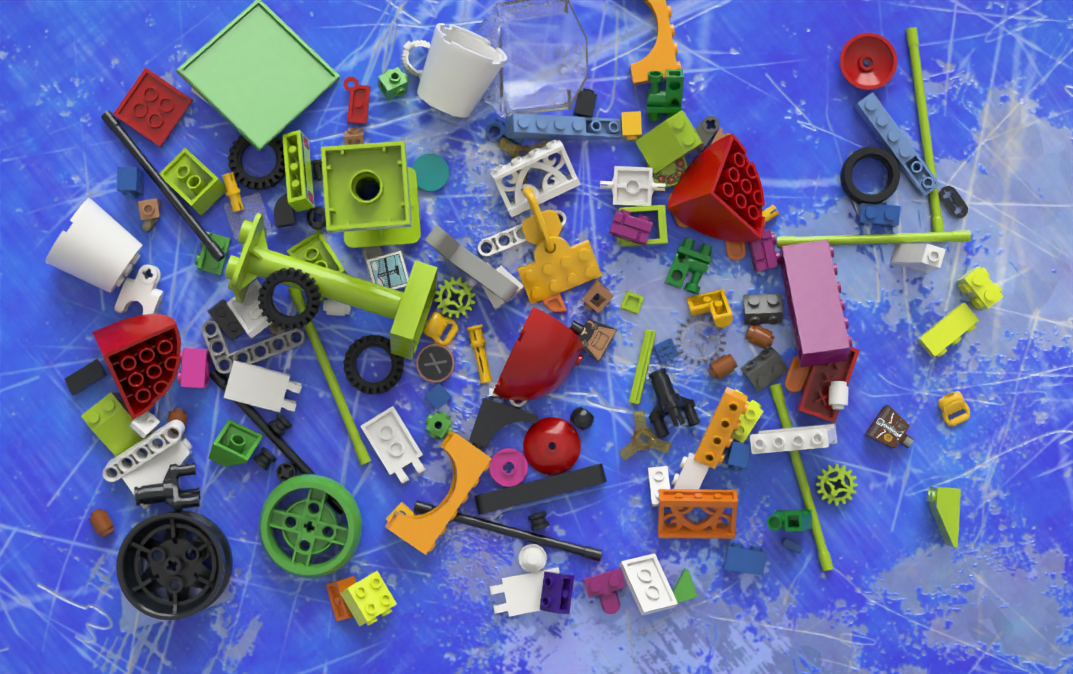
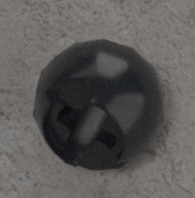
[306,206,326,230]
[570,406,594,431]

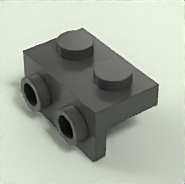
[743,293,784,325]
[741,347,789,392]

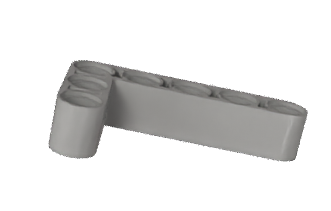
[425,225,519,303]
[202,320,307,374]

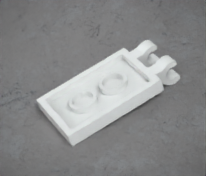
[223,360,302,412]
[360,406,426,484]
[490,567,561,616]

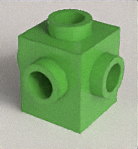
[378,67,409,101]
[425,411,454,440]

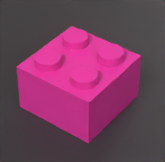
[178,348,211,389]

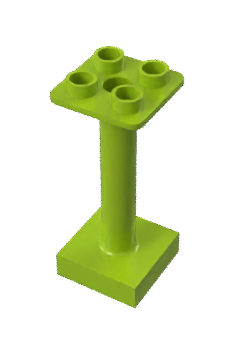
[321,141,421,248]
[225,213,438,360]

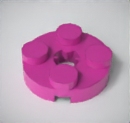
[490,448,528,487]

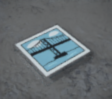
[365,249,409,290]

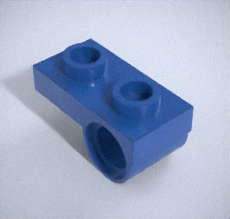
[486,118,524,146]

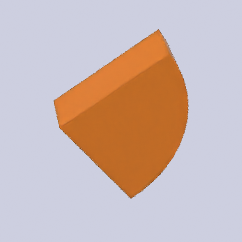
[542,293,567,312]

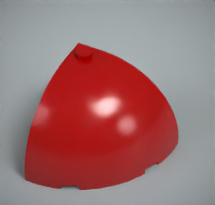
[667,133,765,242]
[493,307,583,401]
[92,314,181,420]

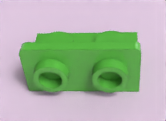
[195,232,231,276]

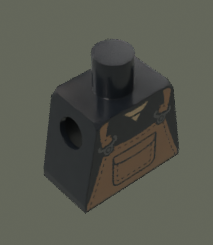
[569,319,617,362]

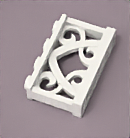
[490,140,581,217]
[750,424,838,454]

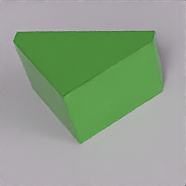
[672,568,697,603]

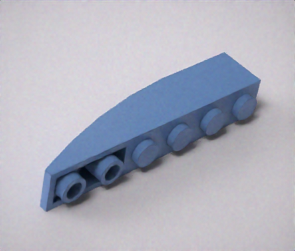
[854,92,941,196]
[506,113,622,140]

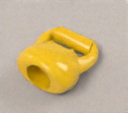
[423,312,459,346]
[938,391,970,427]

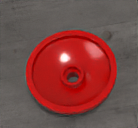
[839,33,897,90]
[523,417,581,475]

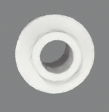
[323,299,351,316]
[828,381,849,410]

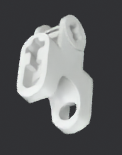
[115,264,164,315]

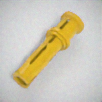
[466,324,492,383]

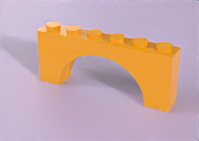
[629,0,681,86]
[384,430,492,555]

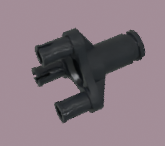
[648,368,701,439]
[134,463,201,512]

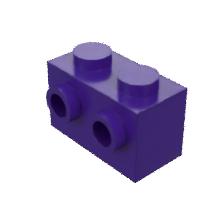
[539,571,574,614]

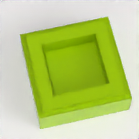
[620,290,644,315]

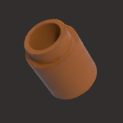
[745,325,775,349]
[708,354,738,380]
[167,408,188,436]
[88,508,115,538]

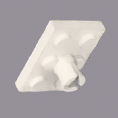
[227,279,280,338]
[619,554,678,615]

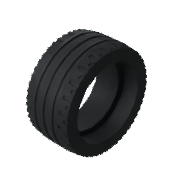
[840,147,900,204]

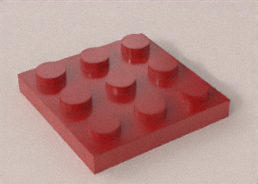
[113,67,194,147]

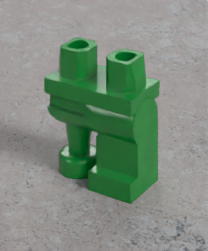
[646,69,684,121]
[664,238,712,294]
[767,509,812,531]

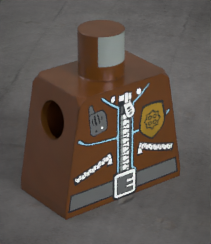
[864,405,914,449]

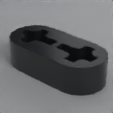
[939,186,968,219]

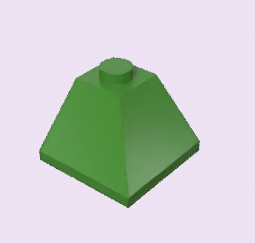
[208,419,263,467]

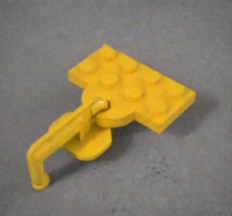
[517,187,602,304]

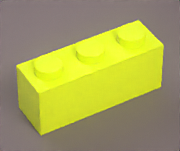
[917,302,979,358]

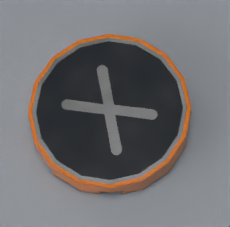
[416,344,455,382]

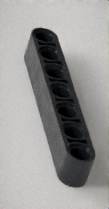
[474,463,607,515]

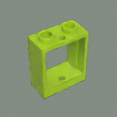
[617,205,668,248]

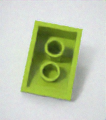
[635,110,704,174]
[159,148,226,216]
[287,230,348,301]
[81,392,149,456]
[926,486,961,547]

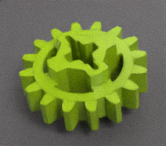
[434,277,476,319]
[815,464,858,506]

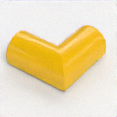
[686,289,733,328]

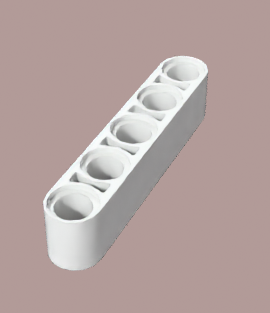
[478,210,566,258]
[102,420,185,482]

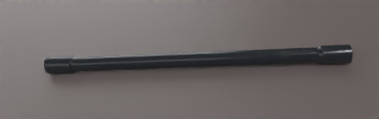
[101,111,226,262]
[209,369,344,515]
[414,500,602,562]

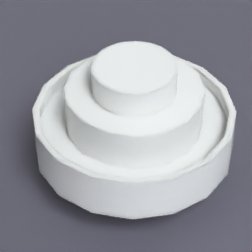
[518,544,547,573]

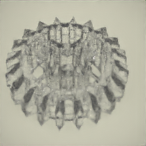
[674,315,727,367]

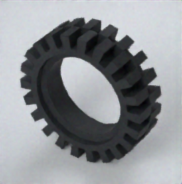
[228,135,286,190]
[258,267,321,331]
[343,335,404,395]

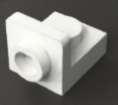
[130,411,160,438]

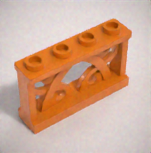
[657,489,738,539]

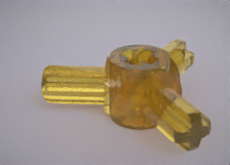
[497,137,548,184]
[619,410,671,460]

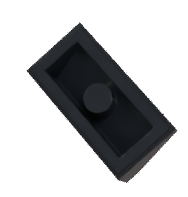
[65,359,107,395]

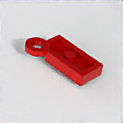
[343,77,371,125]

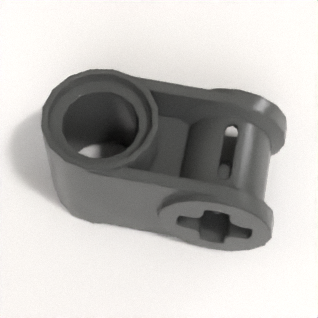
[695,116,719,153]

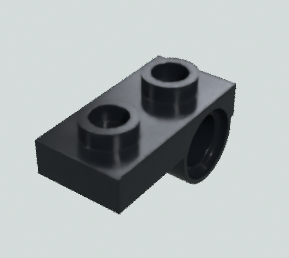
[207,299,245,341]

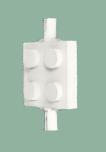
[600,166,666,206]

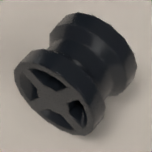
[268,412,293,437]
[253,447,277,471]
[276,462,297,481]
[528,511,550,531]

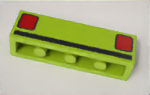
[282,130,315,212]

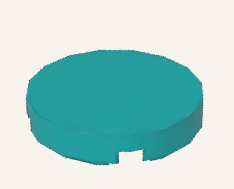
[412,154,449,192]

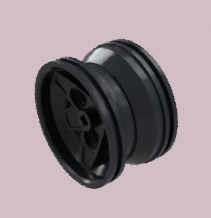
[116,511,233,620]

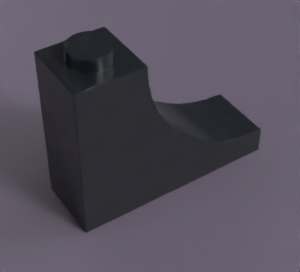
[469,398,538,450]

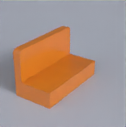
[326,576,357,621]

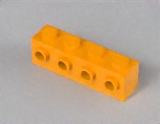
[693,387,749,469]

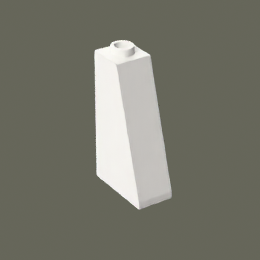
[891,244,946,274]
[122,437,193,509]

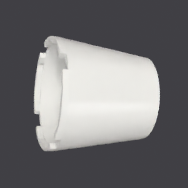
[417,23,507,118]
[45,198,143,293]

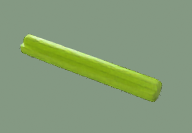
[629,329,656,404]

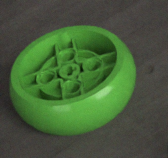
[258,474,362,578]

